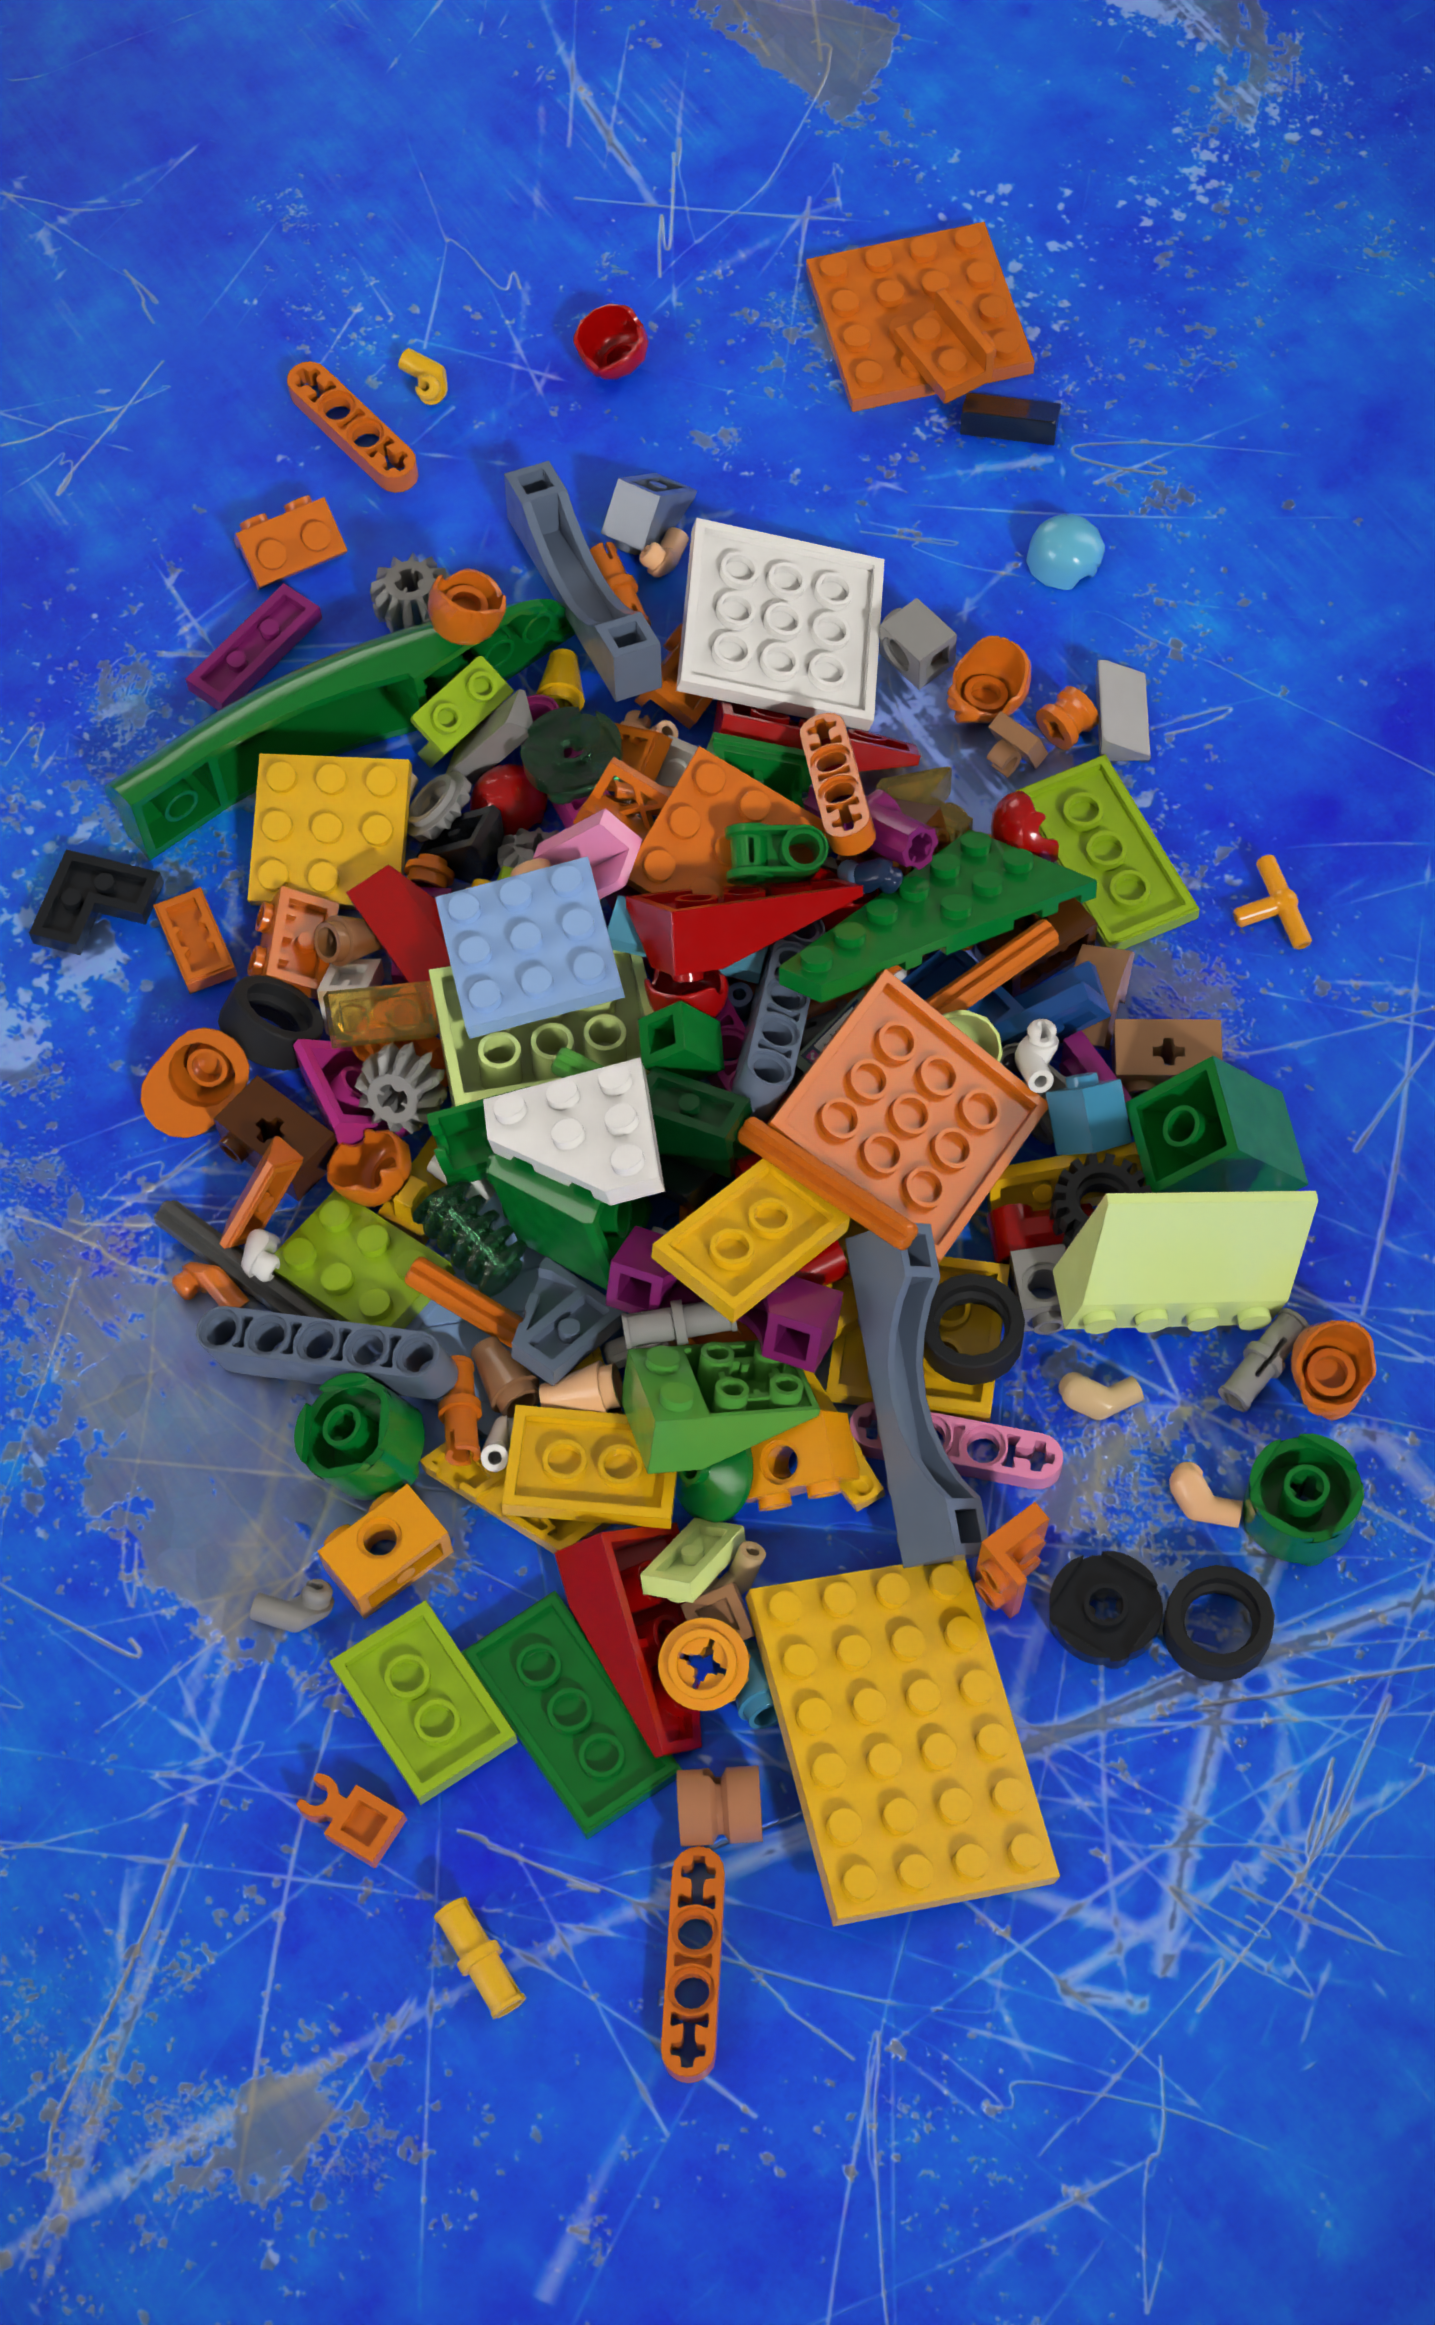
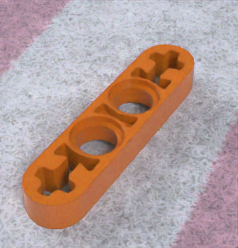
[287,361,419,493]
[800,713,876,856]
[661,1846,726,2083]

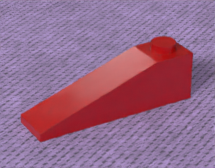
[713,700,921,772]
[346,864,451,1028]
[625,878,863,982]
[554,1522,702,1758]

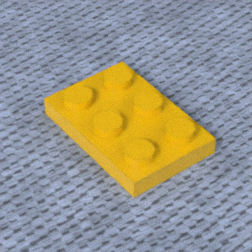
[651,1158,850,1323]
[502,1405,677,1529]

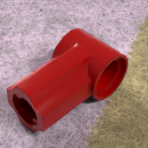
[986,1203,1095,1264]

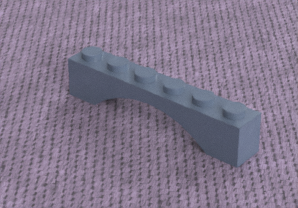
[504,461,662,702]
[845,1223,988,1568]

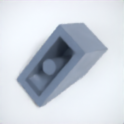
[601,473,697,555]

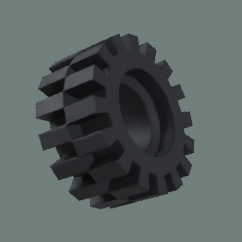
[1049,1153,1152,1249]

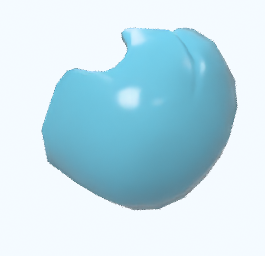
[1026,514,1105,590]

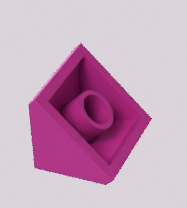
[293,1039,410,1145]

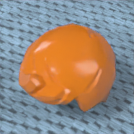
[427,568,506,645]
[946,636,1031,724]
[1291,1320,1377,1421]

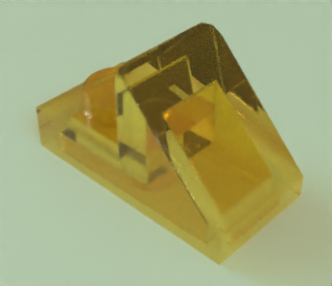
[876,767,973,843]

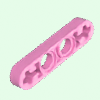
[850,1402,1063,1489]

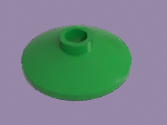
[675,1447,753,1523]

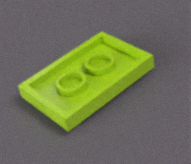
[273,1190,456,1329]
[329,1600,518,1805]

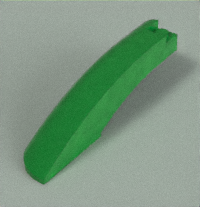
[104,599,575,861]

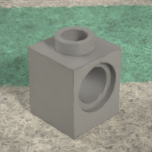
[880,598,957,690]
[1009,1244,1066,1335]

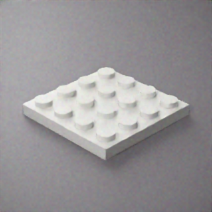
[676,518,885,731]

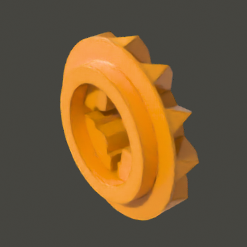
[658,1618,751,1711]

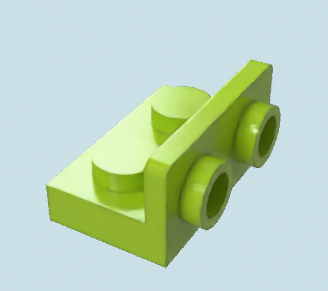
[410,656,514,768]

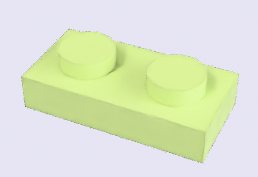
[640,1518,746,1603]

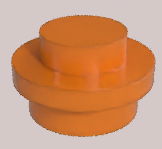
[404,854,455,888]

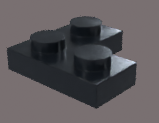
[29,849,164,955]

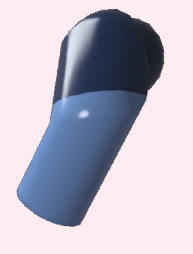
[837,857,903,894]

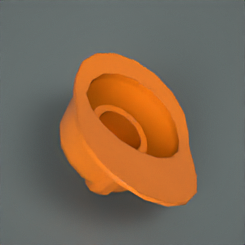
[140,1027,250,1138]

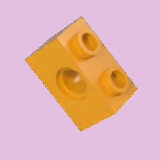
[745,1410,860,1511]
[317,1483,454,1620]

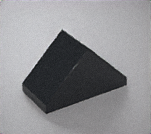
[416,805,505,884]

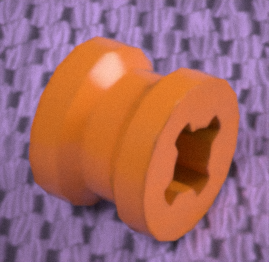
[1036,686,1099,750]

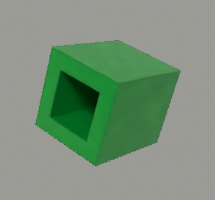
[638,1001,725,1081]

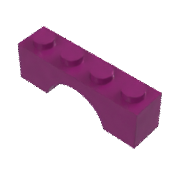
[605,1226,844,1373]

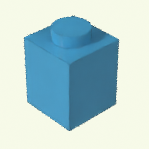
[1046,1072,1132,1155]

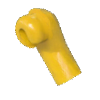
[398,348,448,405]

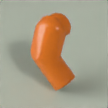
[172,1262,250,1308]

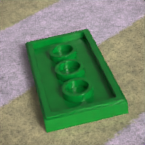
[461,1591,682,1840]

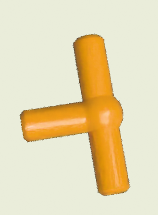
[1233,854,1312,950]

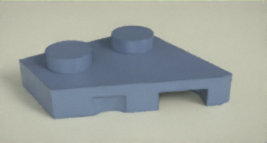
[511,1257,626,1386]

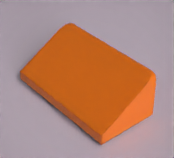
[219,1136,304,1249]

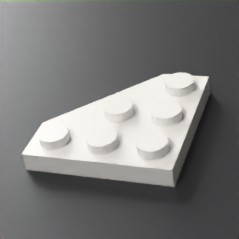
[483,1057,665,1206]

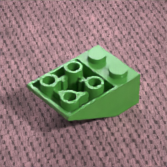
[621,1340,820,1474]

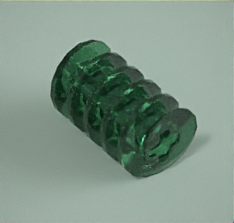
[413,1179,528,1297]

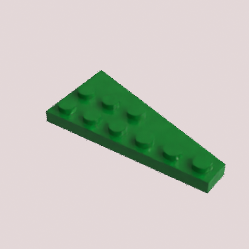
[779,830,1097,1003]

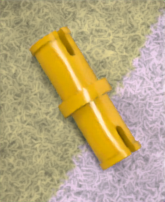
[434,1897,526,2019]

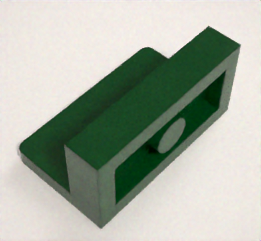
[647,1066,752,1178]

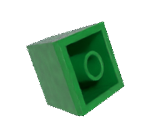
[1125,1056,1308,1193]
[487,1152,653,1290]

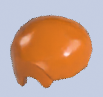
[327,1129,412,1207]

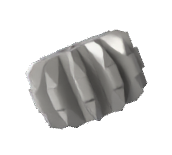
[370,552,449,633]
[354,1042,449,1134]

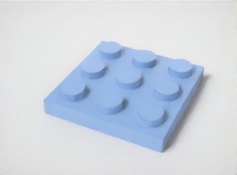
[435,856,625,1039]

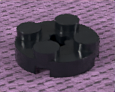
[1049,1551,1163,1669]

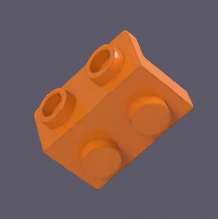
[233,495,348,590]

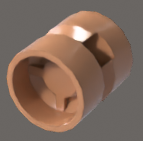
[677,1765,763,1847]

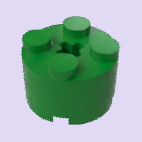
[294,1373,425,1501]
[1243,1433,1364,1566]

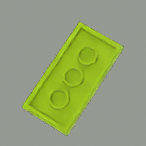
[1015,754,1200,950]

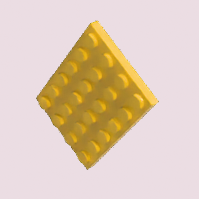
[745,1560,1060,1927]

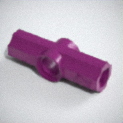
[803,784,939,870]

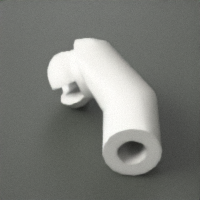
[1015,1019,1059,1093]

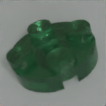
[520,707,624,805]

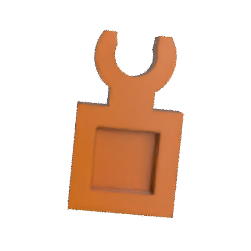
[296,1773,407,1869]

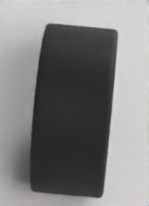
[218,975,324,1071]
[923,1273,1025,1385]
[1163,1565,1275,1682]

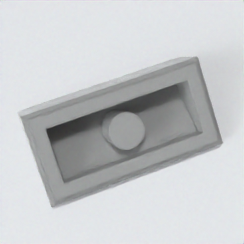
[1095,660,1151,761]
[446,689,535,786]

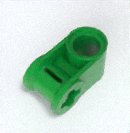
[725,822,829,885]

